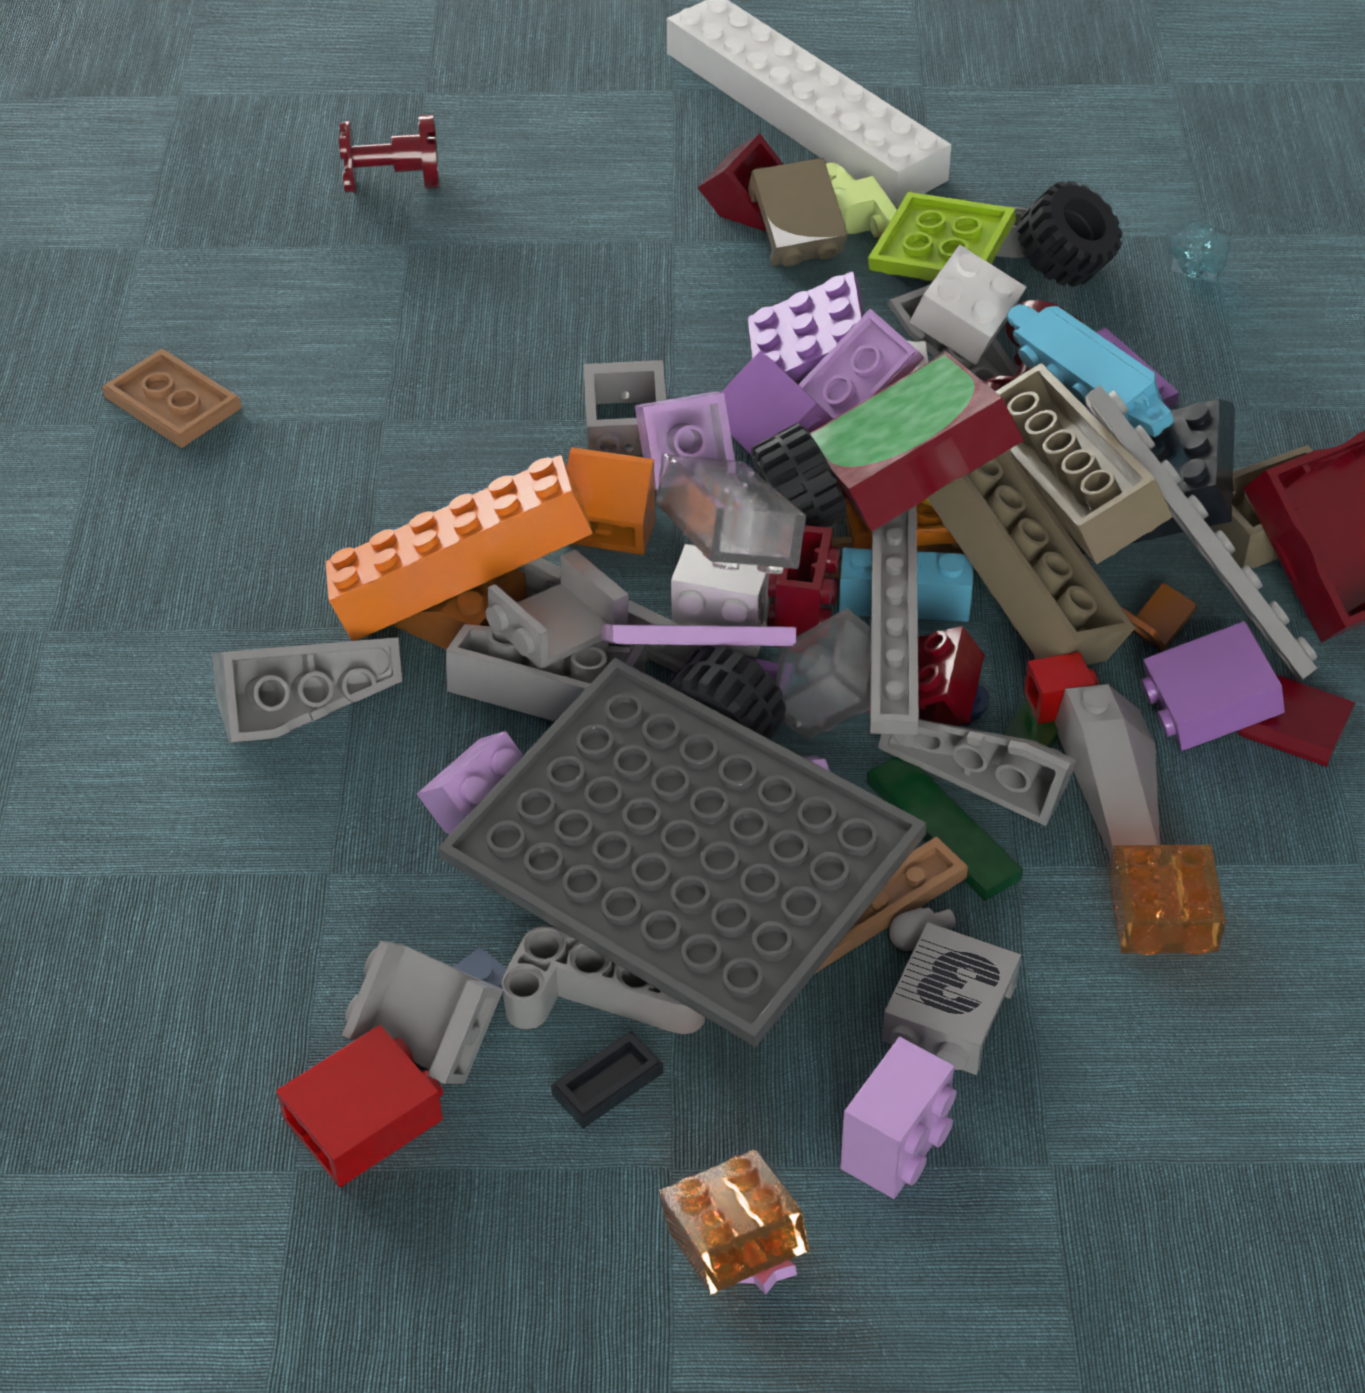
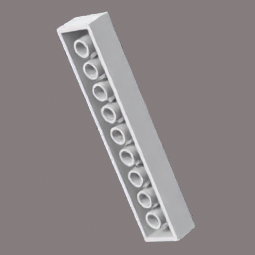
[667,0,951,208]

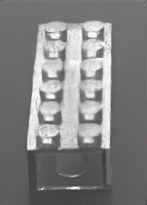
[656,454,806,574]

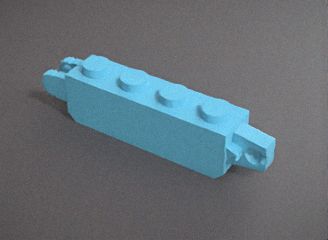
[1007,304,1174,437]

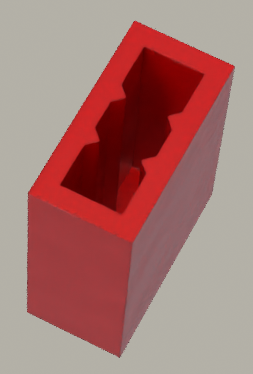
[276,1025,443,1188]

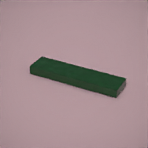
[867,756,1023,901]

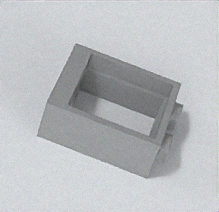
[584,360,666,456]

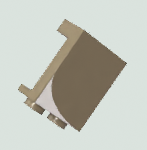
[748,158,848,266]

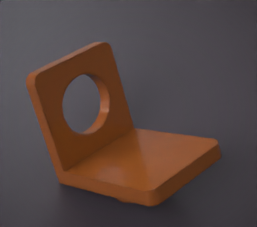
[1122,584,1197,652]

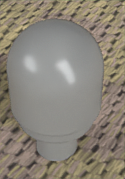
[889,908,956,951]

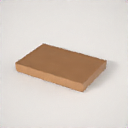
[102,348,242,448]

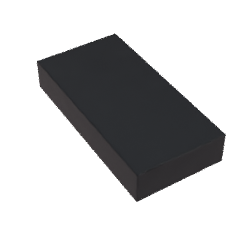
[551,1031,663,1129]

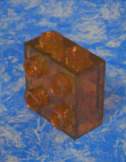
[1109,845,1226,955]
[659,1149,810,1294]

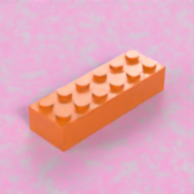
[325,455,593,641]

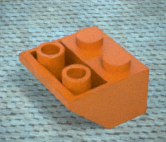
[567,447,656,555]

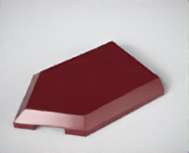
[1236,674,1356,767]

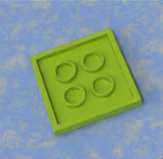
[868,192,1016,281]

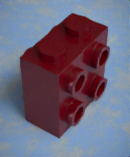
[767,523,840,652]
[868,626,985,726]

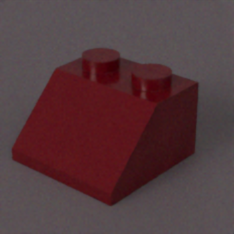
[697,133,784,231]

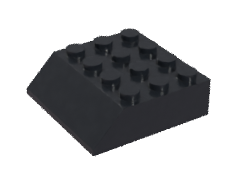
[1068,399,1235,554]

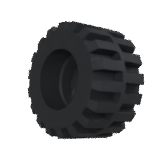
[1017,181,1123,287]
[751,423,847,529]
[667,645,786,740]

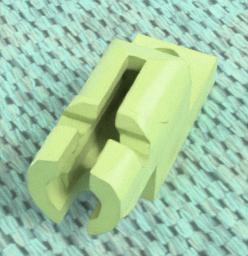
[826,162,897,239]

